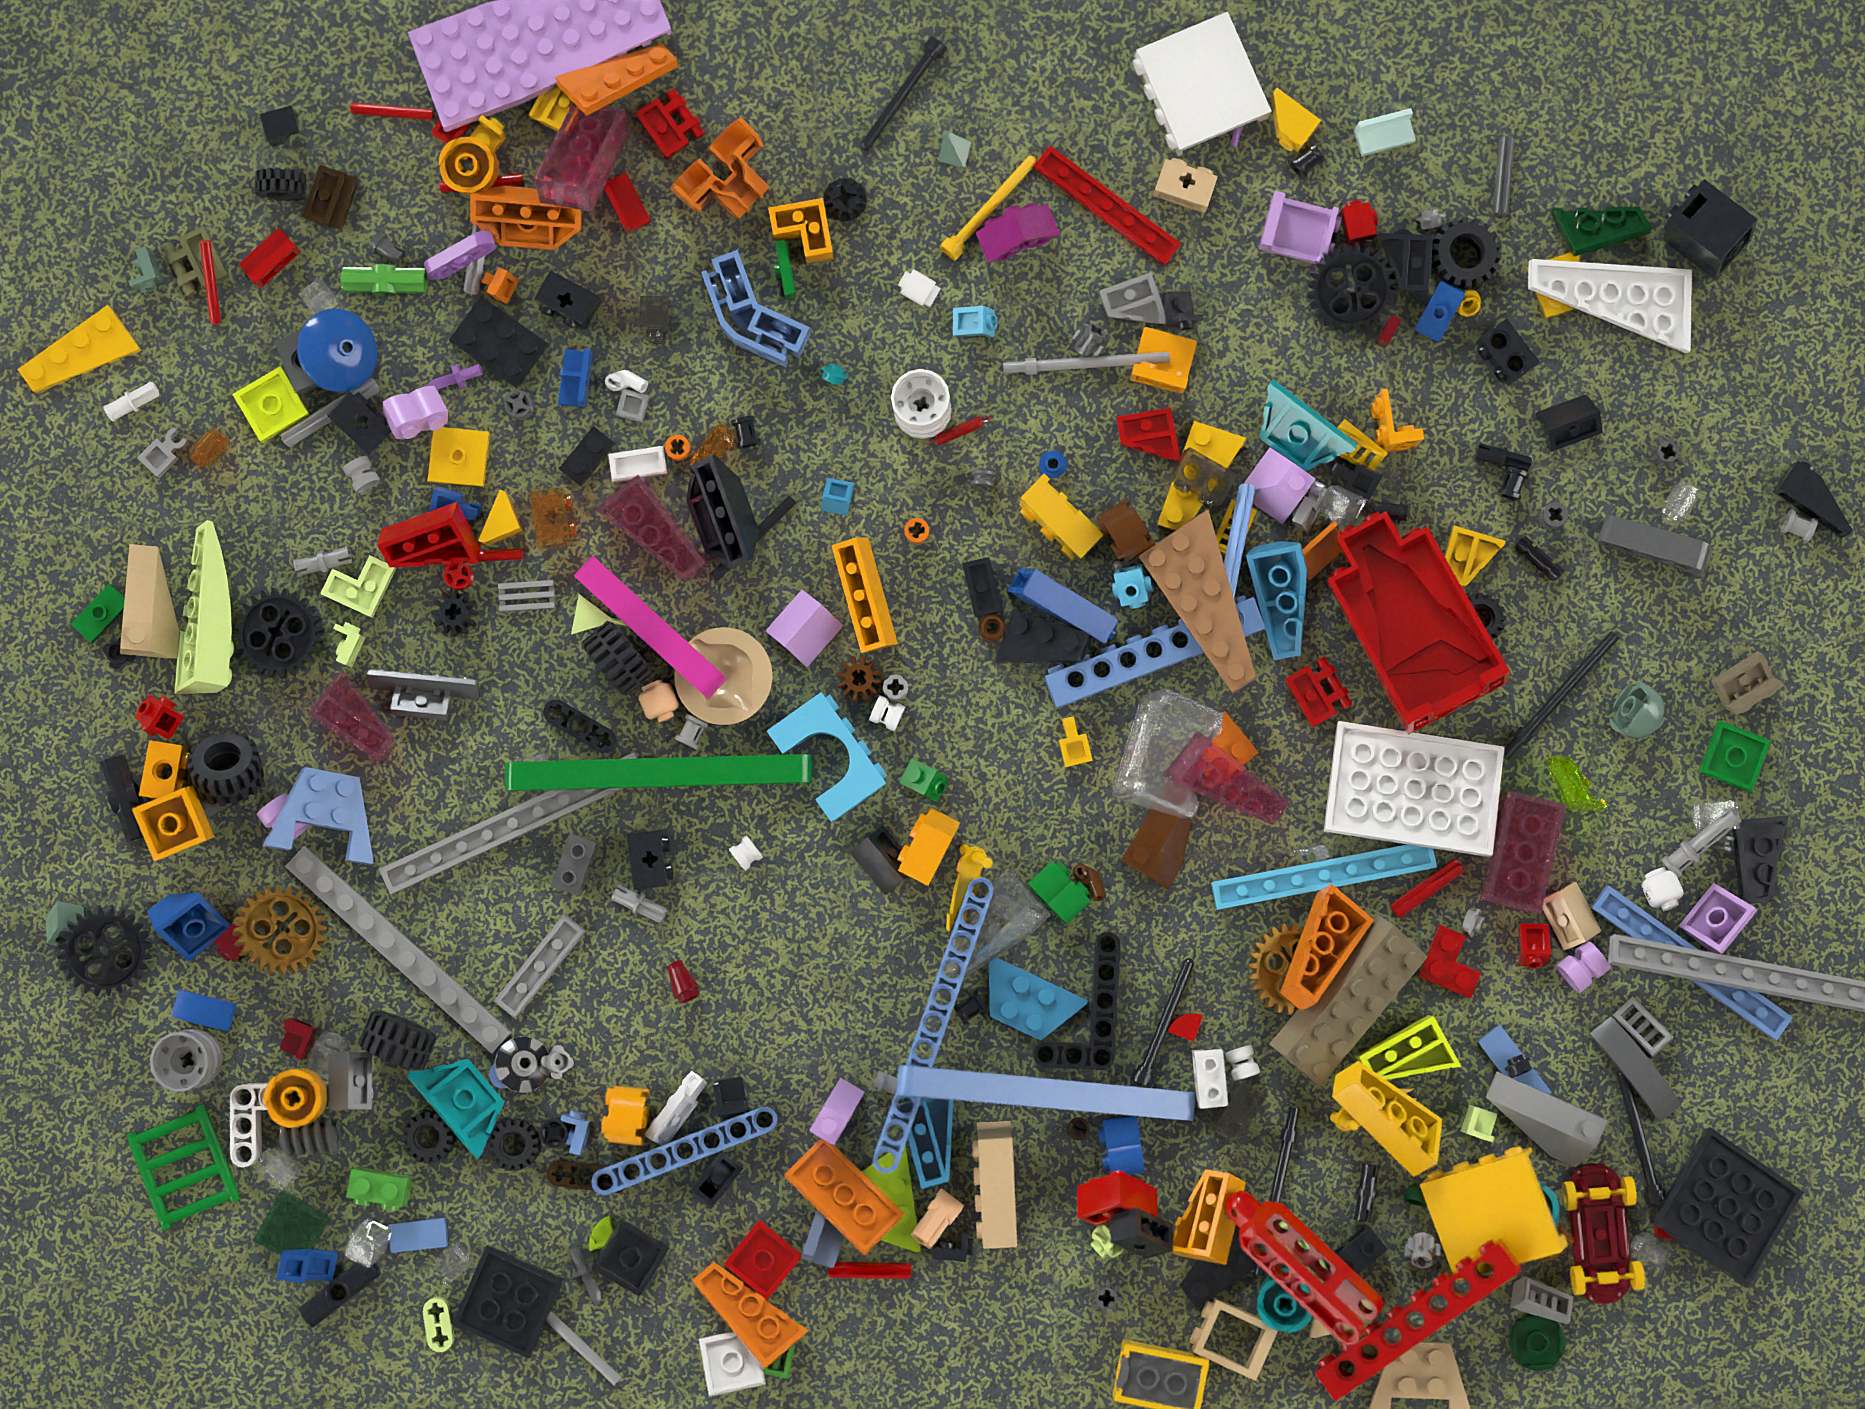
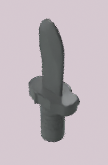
[568,1246,601,1306]

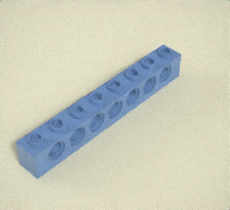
[1044,595,1266,709]

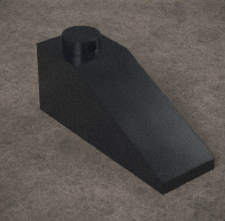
[1772,461,1853,538]

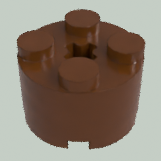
[1096,498,1156,563]

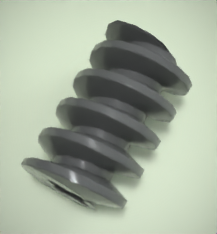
[279,1118,341,1156]

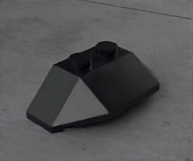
[686,455,759,569]

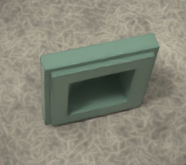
[938,131,972,169]

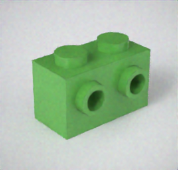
[346,1166,413,1211]

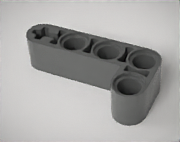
[1597,515,1713,579]

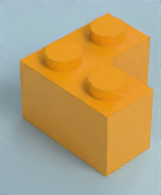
[768,198,834,264]
[897,808,960,886]

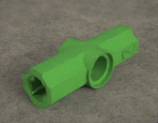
[341,264,428,296]

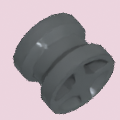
[504,390,534,421]

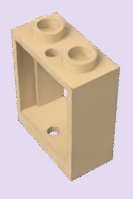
[1189,1296,1278,1381]

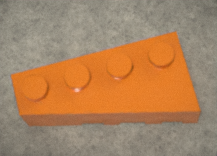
[1280,884,1374,1011]

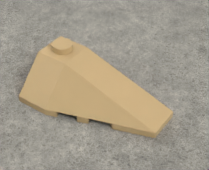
[120,544,180,659]

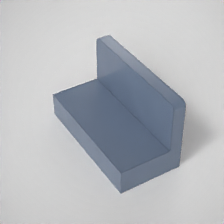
[801,1210,844,1268]

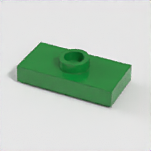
[774,240,796,301]
[71,584,125,643]

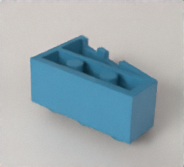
[899,1097,953,1189]

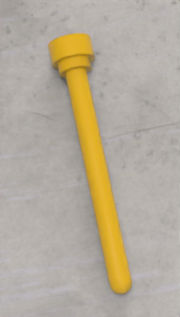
[939,156,1036,261]

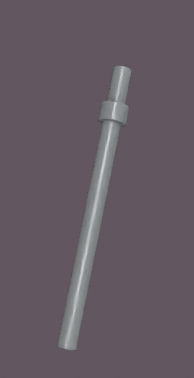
[1003,352,1170,375]

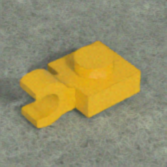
[1059,716,1093,767]

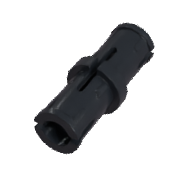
[1353,1163,1380,1223]

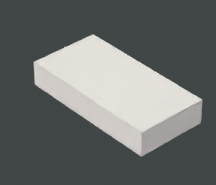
[608,446,668,482]

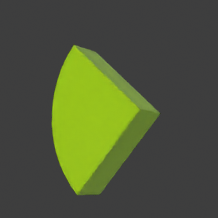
[589,1215,614,1251]

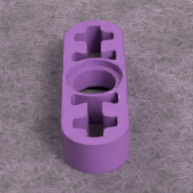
[424,231,496,280]

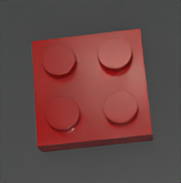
[724,1219,802,1300]

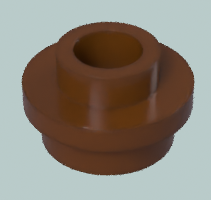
[978,614,1006,642]

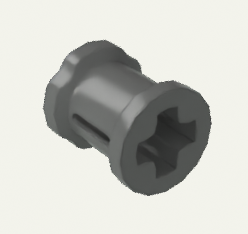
[1538,502,1568,530]

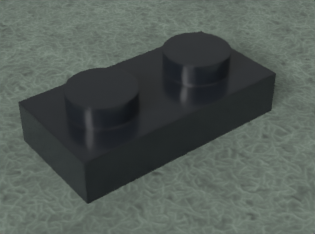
[559,426,616,487]
[962,557,1002,618]

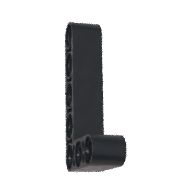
[1032,932,1121,1070]

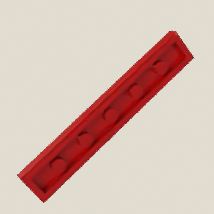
[1033,145,1181,266]

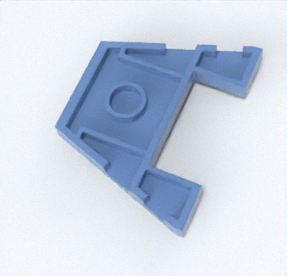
[263,767,373,865]

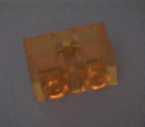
[529,487,577,550]

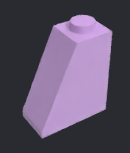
[809,1078,864,1145]

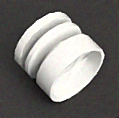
[891,369,952,439]

